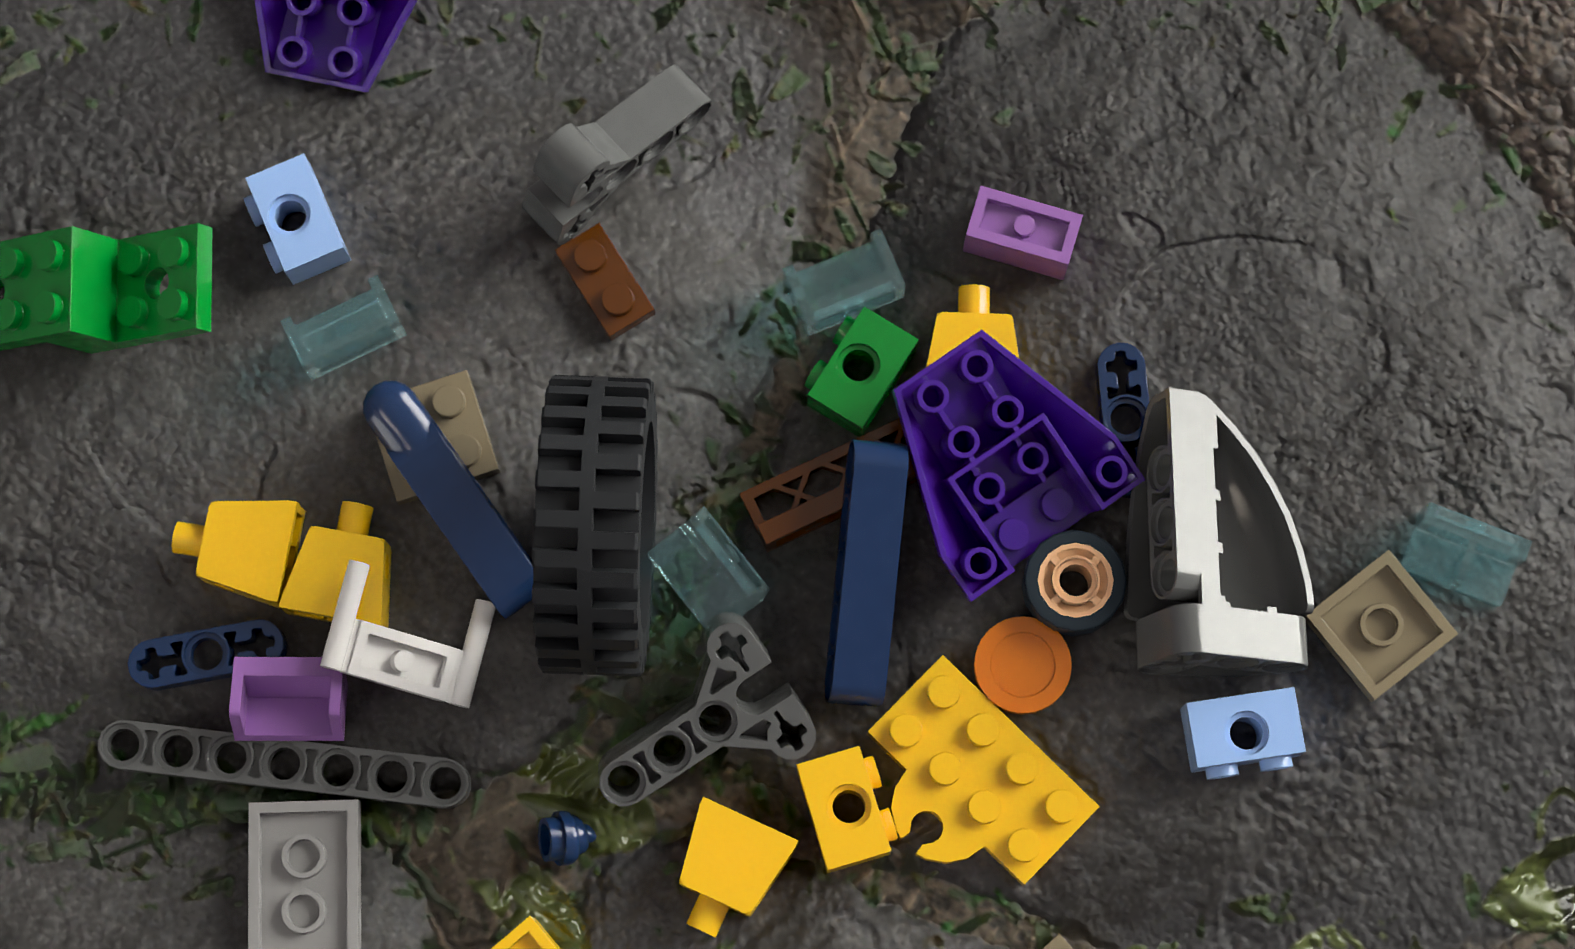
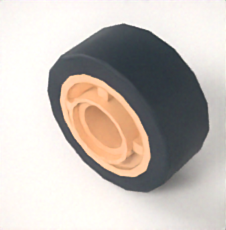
[1021,530,1127,637]

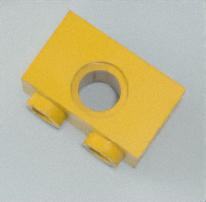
[796,746,898,873]

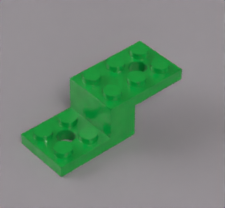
[0,223,212,354]

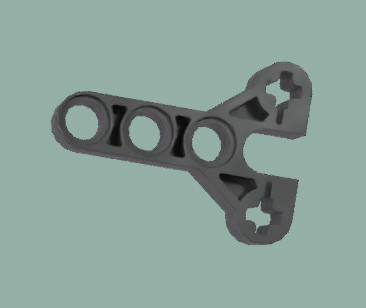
[522,65,713,245]
[598,612,816,806]

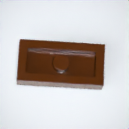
[555,223,655,341]

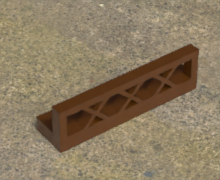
[739,418,917,553]

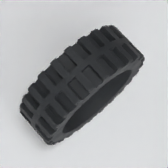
[532,375,658,676]

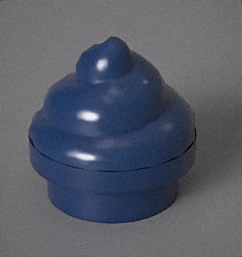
[538,811,597,866]

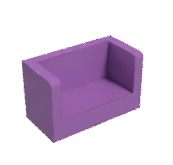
[963,186,1083,280]
[229,657,348,741]

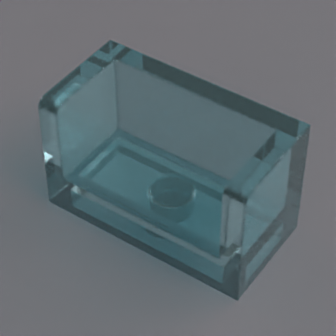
[782,229,905,337]
[280,275,407,380]

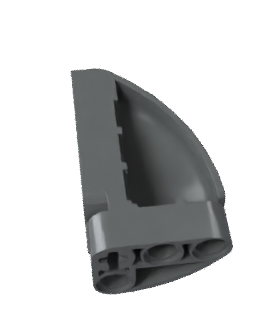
[1124,387,1314,677]

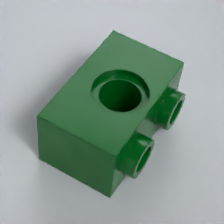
[804,306,919,437]

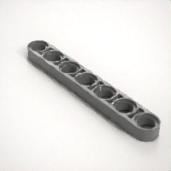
[98,720,472,809]

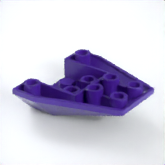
[255,0,418,92]
[892,330,1146,602]

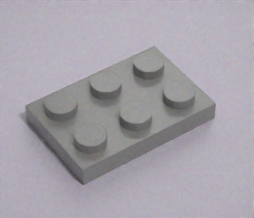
[248,799,361,949]

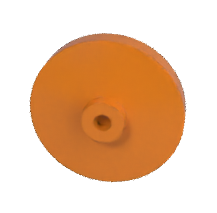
[974,616,1072,715]

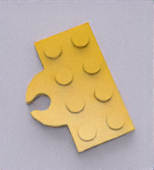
[867,655,1100,886]

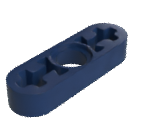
[1095,343,1149,498]
[128,619,288,691]

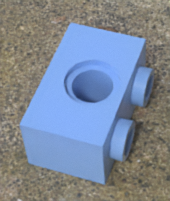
[243,153,351,285]
[1180,687,1306,780]

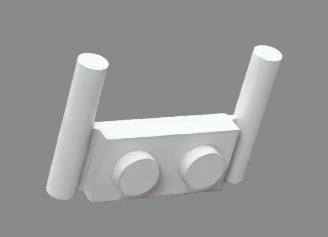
[320,560,496,708]

